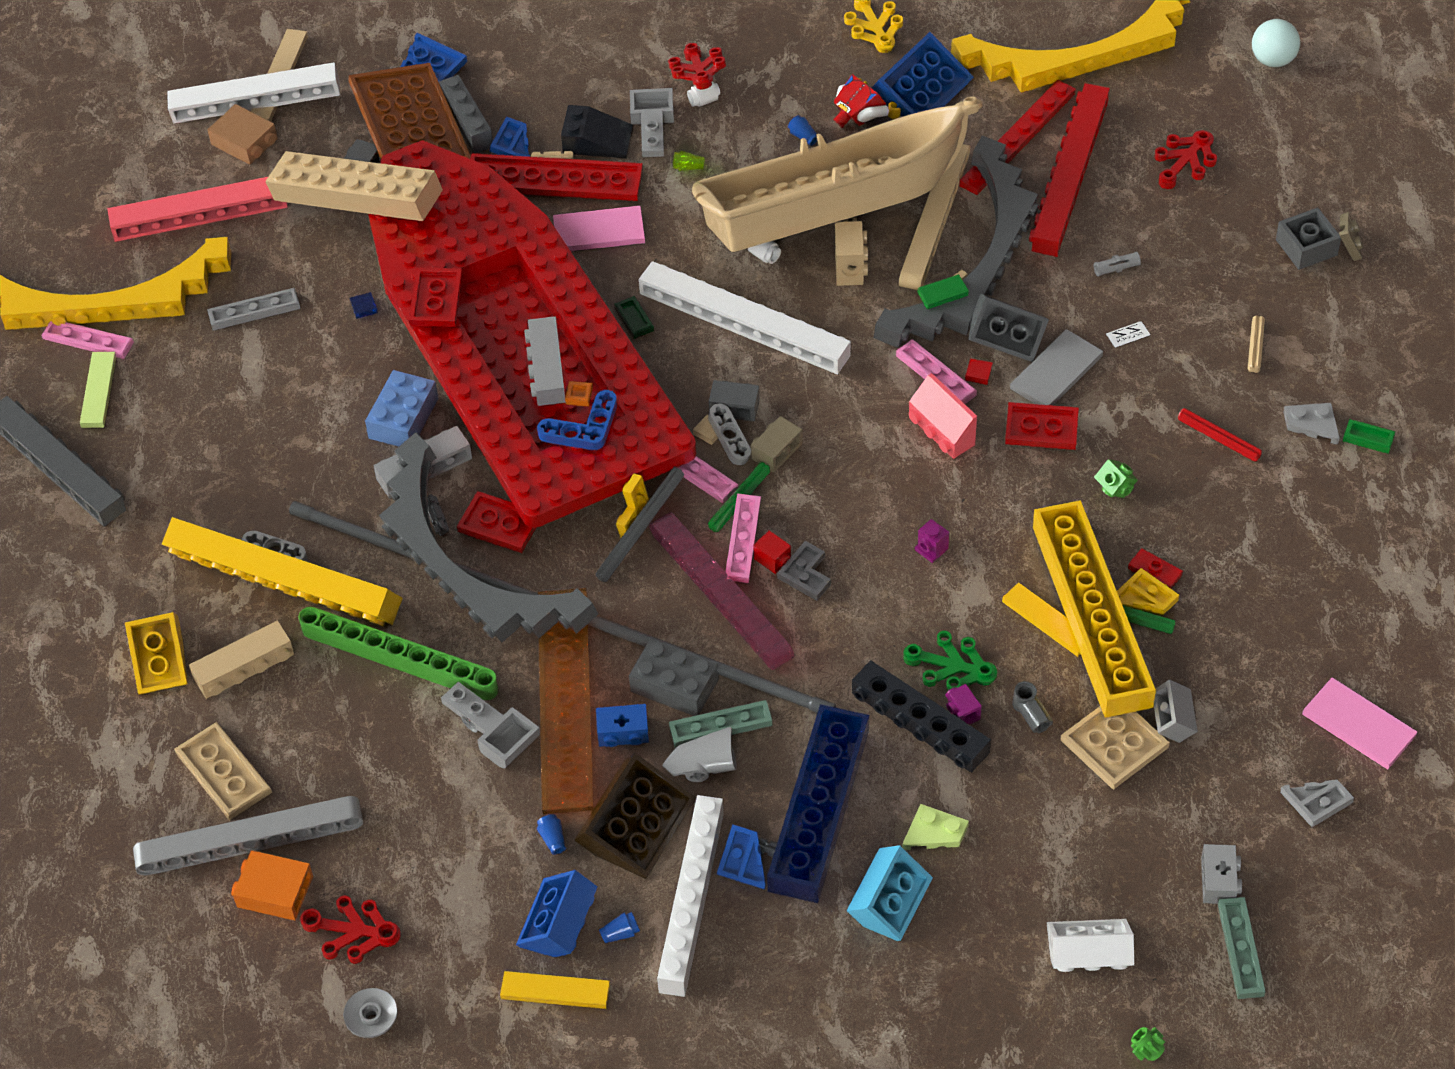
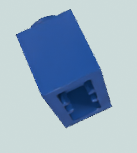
[596,704,649,747]

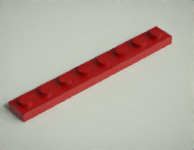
[959,80,1076,195]

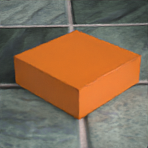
[565,381,593,407]

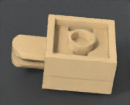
[835,217,868,286]

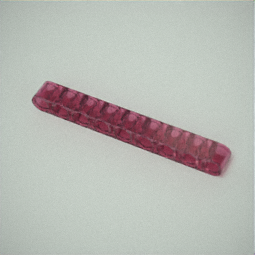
[649,512,794,670]

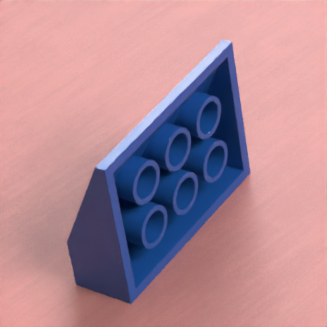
[872,32,974,117]

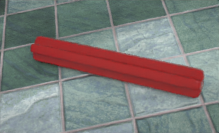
[1178,408,1262,462]

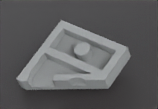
[1283,403,1340,444]

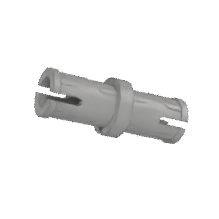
[1093,251,1141,276]

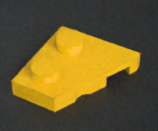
[1117,568,1179,615]

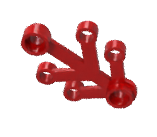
[668,43,726,90]
[1154,130,1217,189]
[300,895,401,964]

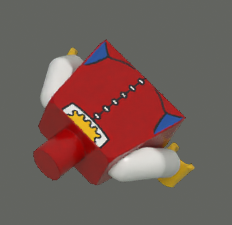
[833,74,901,128]

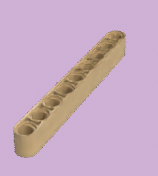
[899,144,970,290]

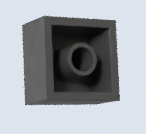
[1276,207,1341,270]

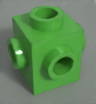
[1094,459,1138,498]

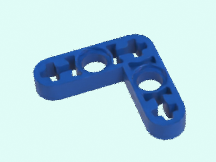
[537,390,617,450]

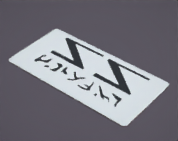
[1106,321,1150,347]

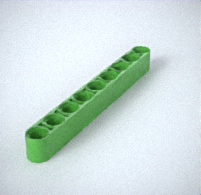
[298,607,498,700]

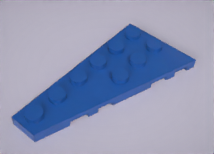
[400,33,467,82]

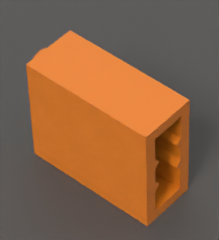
[231,850,313,921]

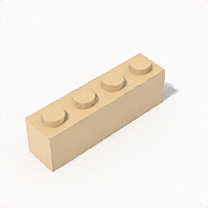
[189,620,294,699]

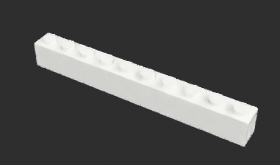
[639,261,851,375]

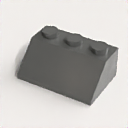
[969,293,1049,362]

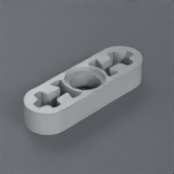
[708,403,751,465]
[242,531,307,562]

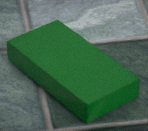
[917,274,969,309]
[1343,419,1396,454]

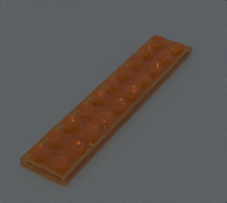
[538,588,594,815]

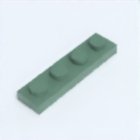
[669,700,773,748]
[1217,897,1266,999]

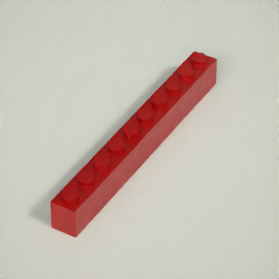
[1029,83,1110,257]

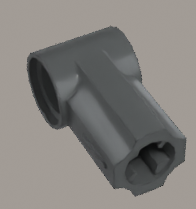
[1012,681,1053,734]

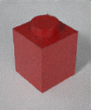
[753,530,791,574]

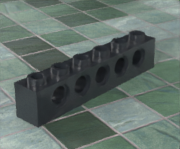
[852,660,991,773]

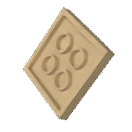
[1061,706,1170,790]

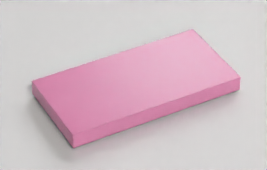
[553,206,645,251]
[1302,678,1417,770]

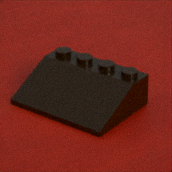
[574,753,696,879]

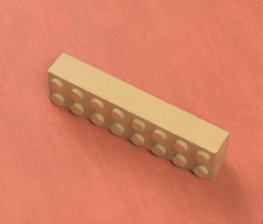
[265,151,443,221]

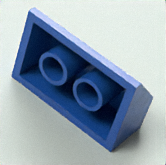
[516,870,598,957]

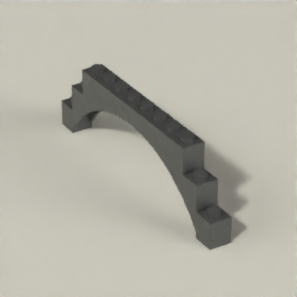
[874,135,1039,348]
[379,432,598,643]

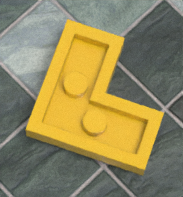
[616,474,649,538]

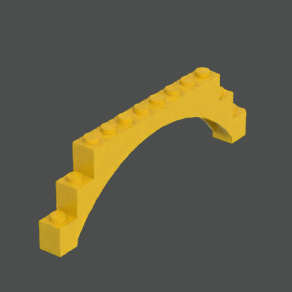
[951,0,1190,93]
[0,237,231,330]

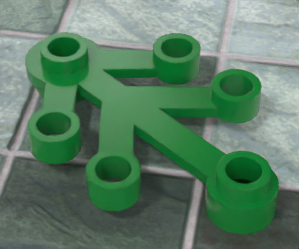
[903,631,997,691]

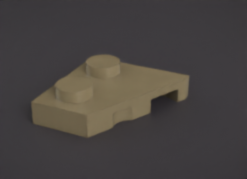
[1339,212,1364,261]

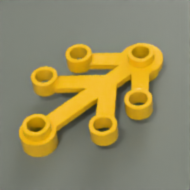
[844,0,903,53]

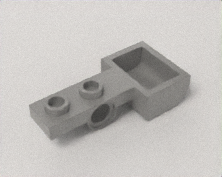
[630,88,674,157]
[441,682,540,768]

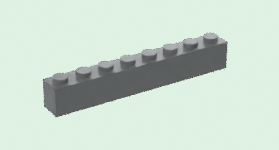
[0,396,126,527]

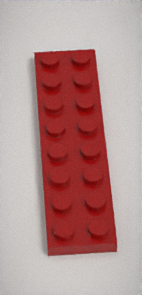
[470,153,643,201]

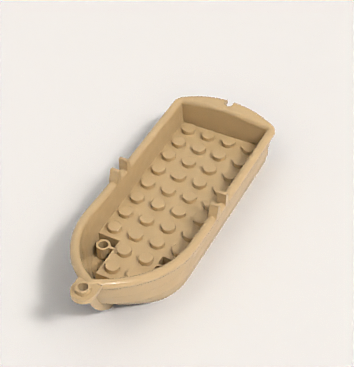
[692,97,982,252]

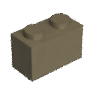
[751,416,803,473]

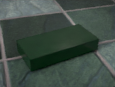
[614,296,654,339]

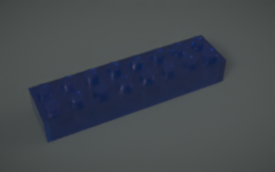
[767,704,869,903]

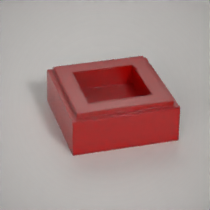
[965,358,993,385]

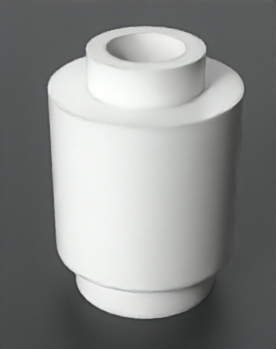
[687,82,720,107]
[748,241,781,264]

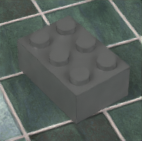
[629,638,719,716]

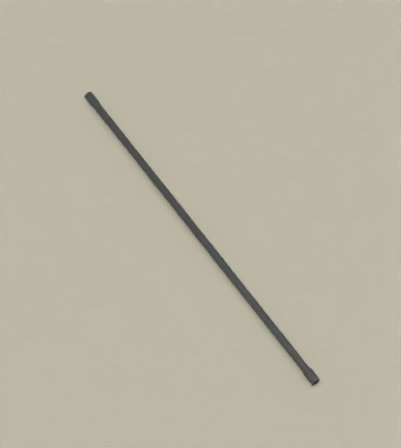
[289,501,836,718]

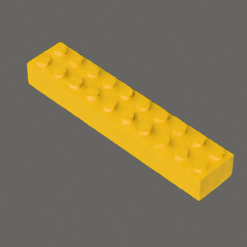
[1033,500,1156,718]
[162,517,403,627]

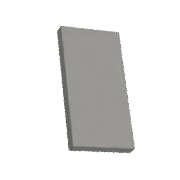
[1010,329,1103,405]

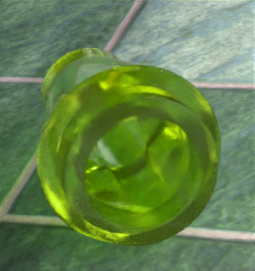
[673,150,705,172]

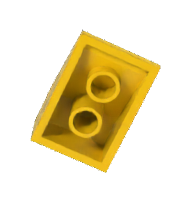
[125,612,188,695]

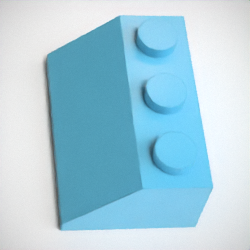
[847,845,933,941]

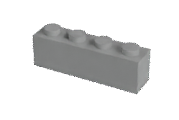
[524,316,565,406]
[373,426,472,498]

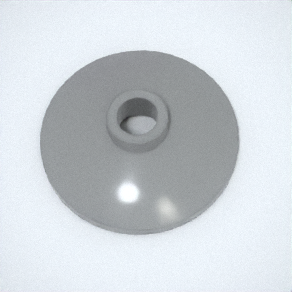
[343,988,397,1038]

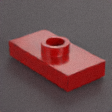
[1128,548,1183,589]

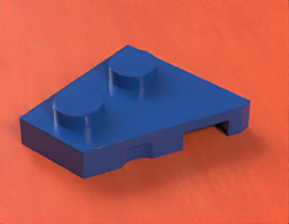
[490,117,530,157]
[717,824,766,890]

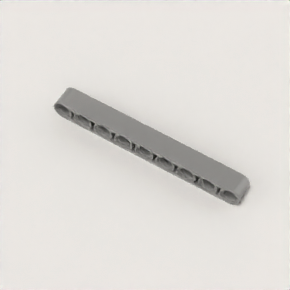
[133,796,363,875]

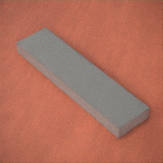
[207,288,300,330]

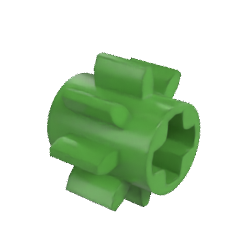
[1131,1027,1165,1061]

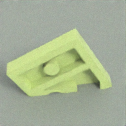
[902,804,969,850]

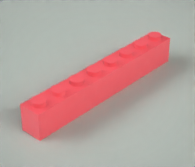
[107,177,288,242]

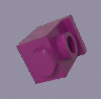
[914,519,949,563]
[945,684,981,725]

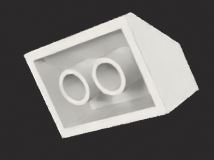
[1047,919,1134,972]

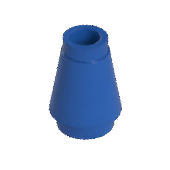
[788,115,818,146]
[537,814,566,855]
[599,912,640,944]

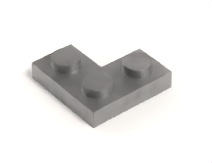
[777,541,831,601]

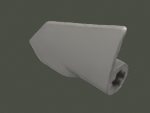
[662,727,737,782]

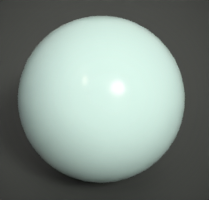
[1252,19,1300,67]

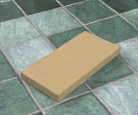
[174,722,272,821]

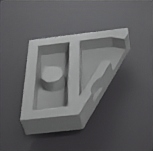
[1280,780,1354,827]

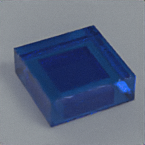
[350,292,378,319]

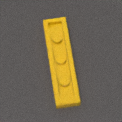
[1002,583,1080,657]
[500,971,610,1009]

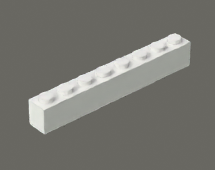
[168,63,340,124]
[657,795,724,997]

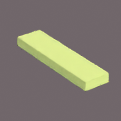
[80,352,116,428]

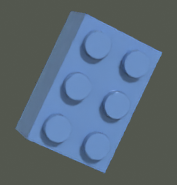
[365,370,438,447]

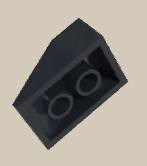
[561,105,633,159]

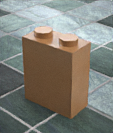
[207,104,278,165]

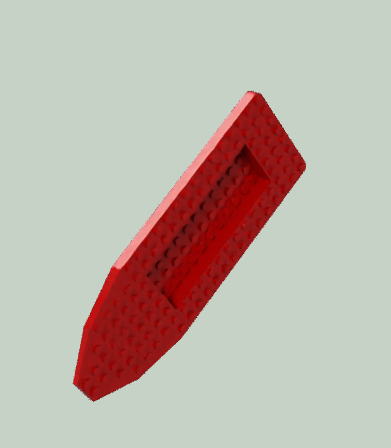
[368,140,696,528]

